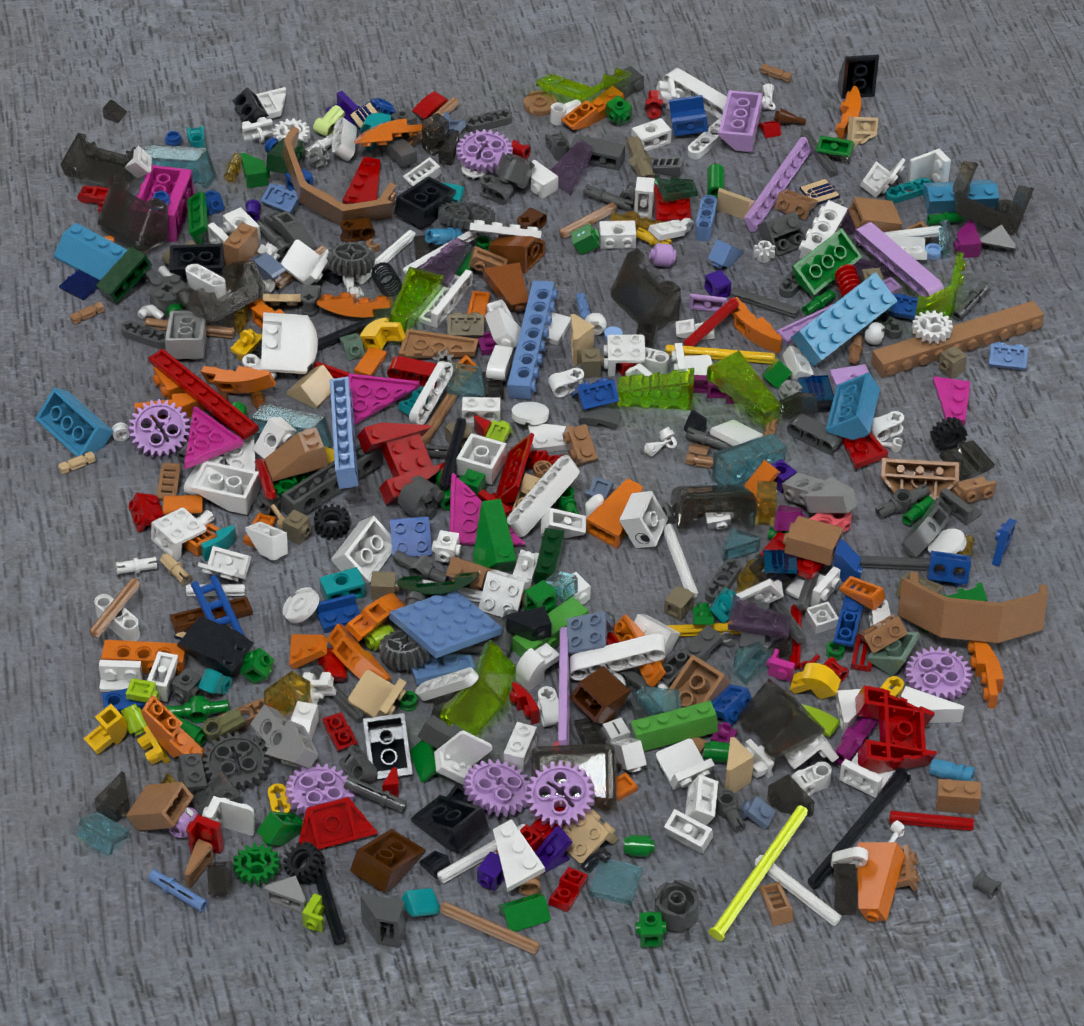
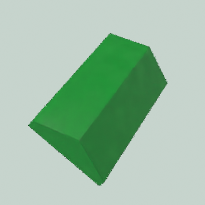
[792,228,862,296]

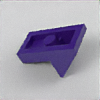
[535,826,573,873]

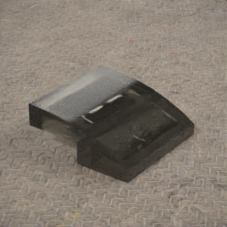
[939,440,995,481]

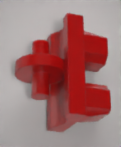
[644,90,663,119]

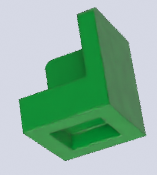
[762,358,792,388]

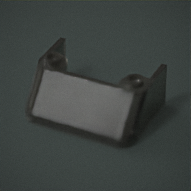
[952,161,1034,235]

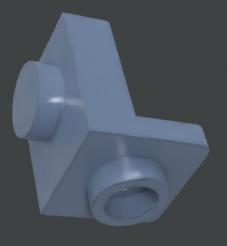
[436,112,466,136]
[585,476,614,501]
[740,796,776,829]

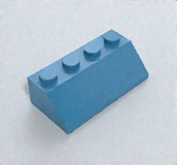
[922,180,999,214]
[54,223,128,281]
[826,372,880,440]
[35,387,113,457]

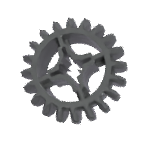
[326,241,375,277]
[379,629,433,671]

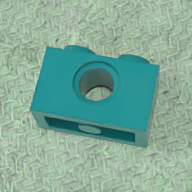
[319,567,365,600]

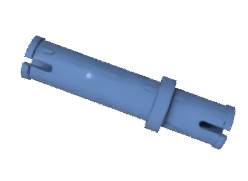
[148,869,208,912]

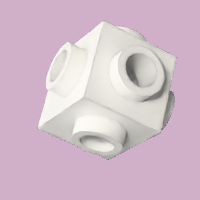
[704,500,734,530]
[432,530,461,563]

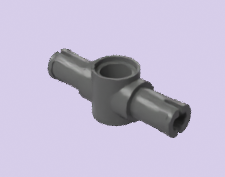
[875,483,931,519]
[393,550,450,582]
[711,776,746,832]

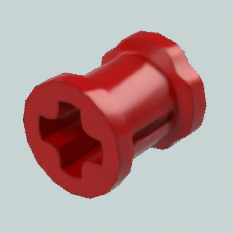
[511,140,531,160]
[823,657,849,683]

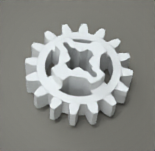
[273,118,310,145]
[912,310,953,344]

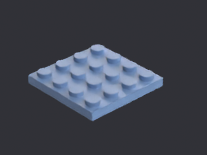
[389,590,503,658]

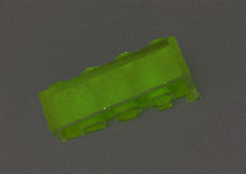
[389,267,444,333]
[706,351,781,425]
[617,368,694,410]

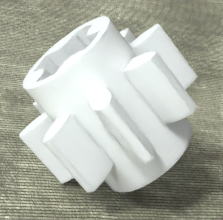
[754,240,775,263]
[257,242,280,260]

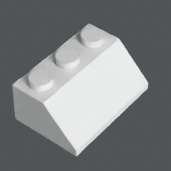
[331,516,392,584]

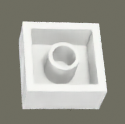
[805,601,839,634]

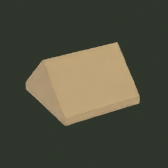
[717,188,755,220]
[570,314,595,366]
[287,365,334,409]
[725,737,754,793]

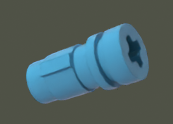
[425,227,463,245]
[929,758,975,781]

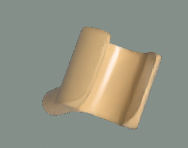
[270,504,286,529]

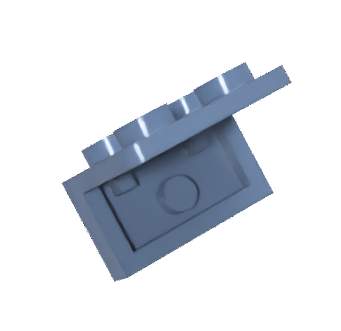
[567,611,614,654]

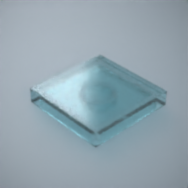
[446,361,484,397]
[590,859,643,906]

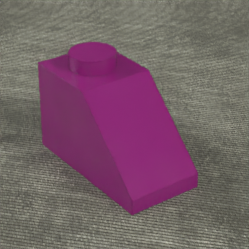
[953,220,982,259]
[774,505,806,531]

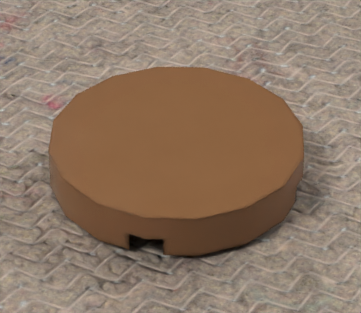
[523,90,557,116]

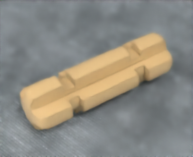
[58,451,96,474]

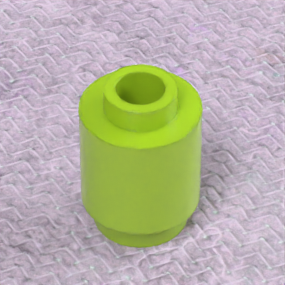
[364,625,394,651]
[121,703,147,736]

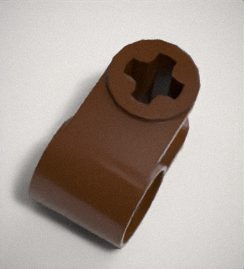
[517,207,547,230]
[340,217,375,243]

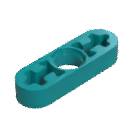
[885,178,932,204]

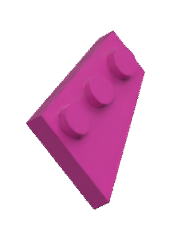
[932,376,970,425]

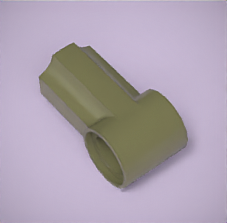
[202,708,246,743]

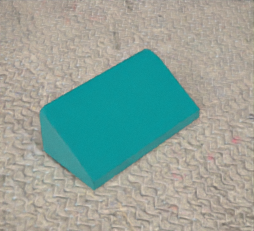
[401,888,440,917]

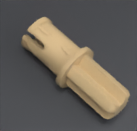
[160,553,192,585]

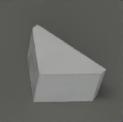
[980,224,1016,251]
[264,876,306,914]

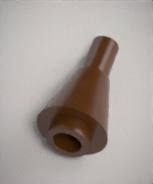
[774,108,806,125]

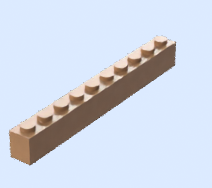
[871,301,1044,378]

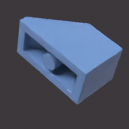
[708,239,744,269]

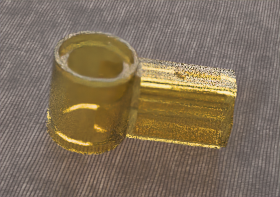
[736,558,764,594]

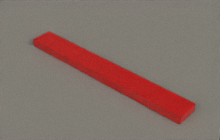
[148,349,259,440]

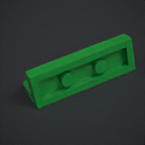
[187,191,208,244]

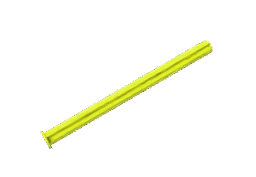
[708,805,808,941]

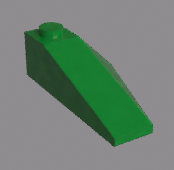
[473,499,516,572]

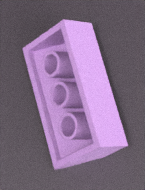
[718,90,762,152]

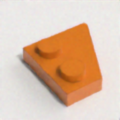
[289,634,327,669]

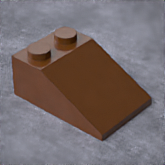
[350,829,426,893]

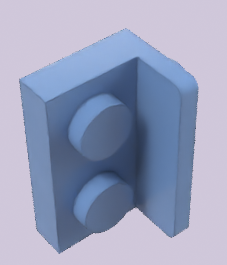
[261,183,303,215]
[988,342,1028,371]

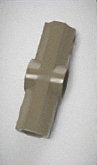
[626,136,655,178]

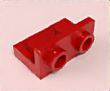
[186,814,224,855]

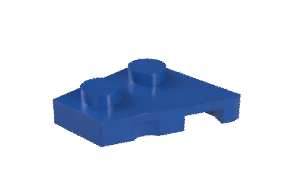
[992,518,1017,566]

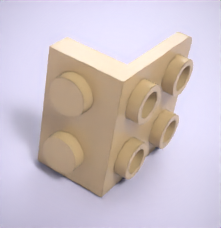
[348,670,406,717]
[562,809,619,864]

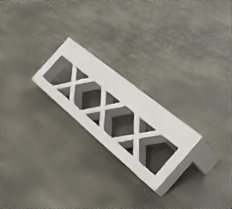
[418,269,473,328]

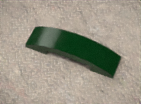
[397,572,479,594]

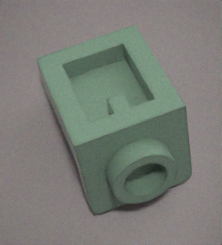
[339,333,365,360]

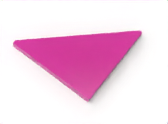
[348,373,420,425]
[184,406,243,469]
[449,473,525,547]

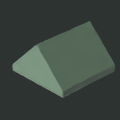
[868,632,920,676]

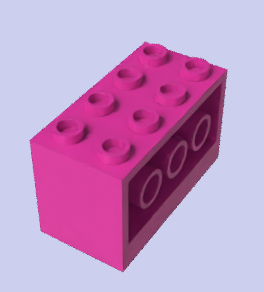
[130,165,194,242]

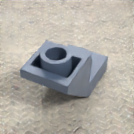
[244,252,286,281]

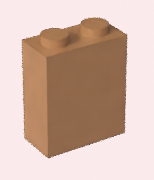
[848,197,902,232]
[223,223,259,281]
[783,516,843,565]
[126,782,194,831]

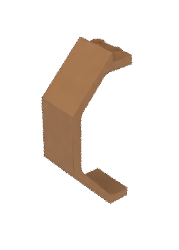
[283,126,397,225]
[898,571,1048,643]

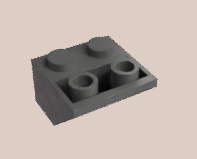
[757,211,806,256]
[360,893,406,948]

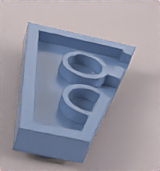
[410,654,476,685]

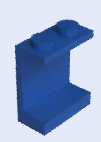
[669,95,708,136]

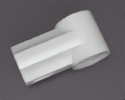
[550,99,581,125]

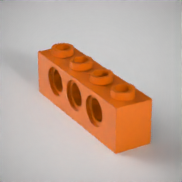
[101,640,188,675]

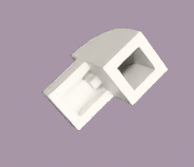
[516,643,559,691]

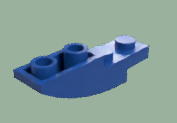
[833,585,864,647]

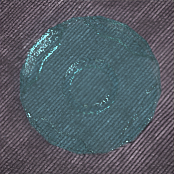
[939,220,951,255]

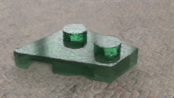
[655,175,698,202]

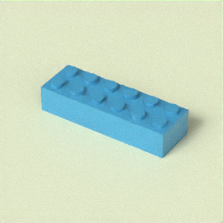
[791,272,897,366]

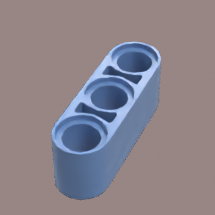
[695,195,717,241]

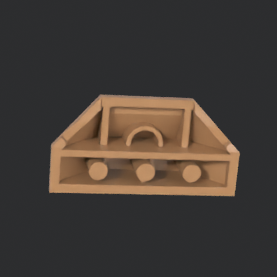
[881,458,959,500]

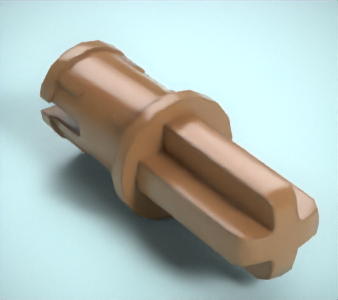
[848,334,863,365]

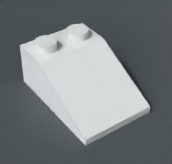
[190,461,260,515]

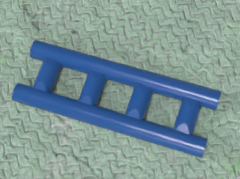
[191,575,245,636]

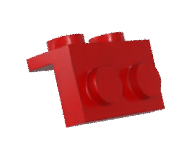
[128,492,164,533]

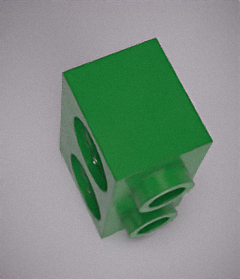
[524,580,557,613]

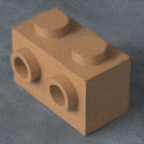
[446,556,494,590]
[935,779,981,815]

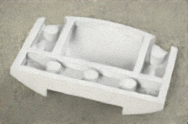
[261,312,318,374]

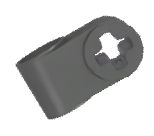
[545,131,569,161]
[479,175,514,204]
[301,285,321,316]
[338,745,377,783]

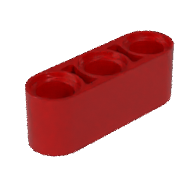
[387,356,437,388]

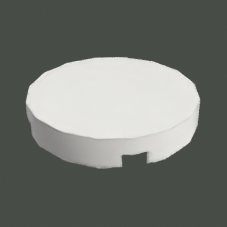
[512,402,549,426]
[927,529,967,554]
[283,587,320,623]

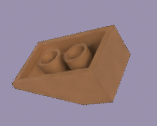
[265,427,329,482]
[658,654,731,712]

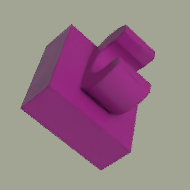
[478,332,498,356]
[711,722,738,742]

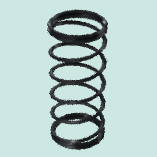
[372,262,402,297]

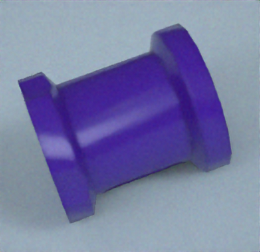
[245,199,261,222]

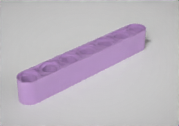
[854,222,944,301]

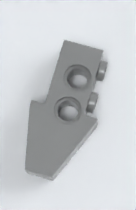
[782,473,857,513]
[250,704,319,768]

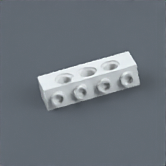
[798,200,848,259]

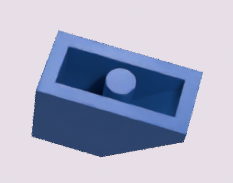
[833,539,863,583]

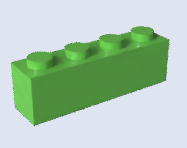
[512,597,589,657]
[631,700,718,751]

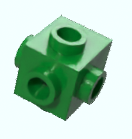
[605,95,632,126]
[240,648,275,684]
[635,911,667,947]

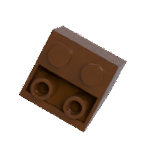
[570,666,631,724]

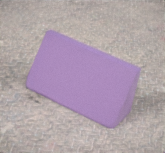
[689,293,727,312]

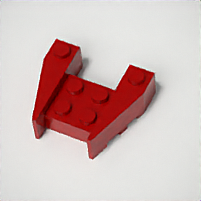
[357,422,444,505]
[855,685,937,773]

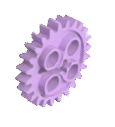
[456,129,513,174]
[128,399,191,459]
[905,647,972,702]
[463,759,531,817]
[525,761,595,828]
[285,763,354,815]

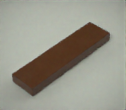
[169,596,253,634]

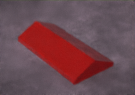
[495,433,534,504]

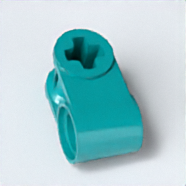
[186,125,206,155]
[198,668,232,694]

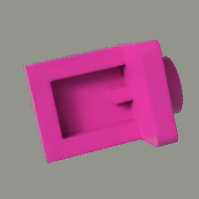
[766,649,795,682]

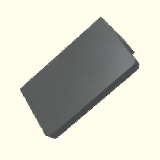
[940,488,982,526]

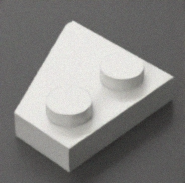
[256,87,286,119]

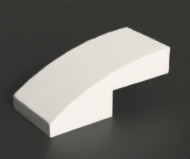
[676,319,715,340]

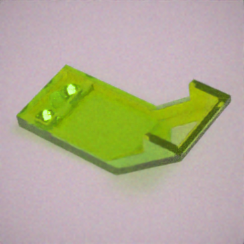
[536,68,632,101]
[913,252,966,335]
[440,640,516,736]

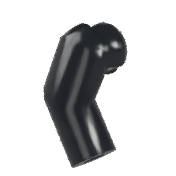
[580,848,611,873]

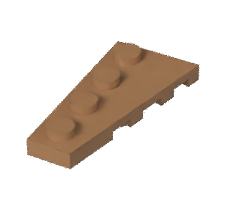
[399,329,479,359]

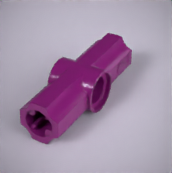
[834,716,878,766]

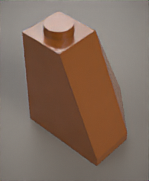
[489,235,545,274]
[483,262,528,313]

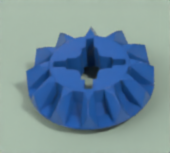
[370,98,396,115]

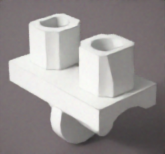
[656,78,685,110]
[242,117,273,143]
[513,550,539,583]
[294,672,337,704]
[745,739,775,778]

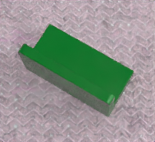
[410,740,447,783]
[498,892,551,932]

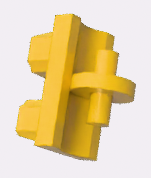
[230,328,262,361]
[137,726,171,765]

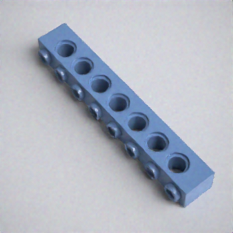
[507,280,558,399]
[330,377,359,489]

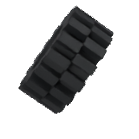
[930,417,968,452]
[314,504,350,540]
[283,841,325,884]

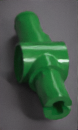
[557,486,579,514]
[166,696,230,723]

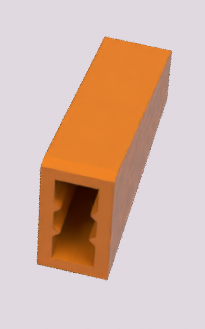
[586,478,643,549]
[857,842,905,922]

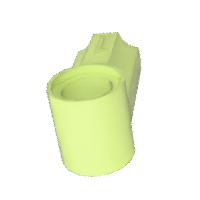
[313,105,345,137]

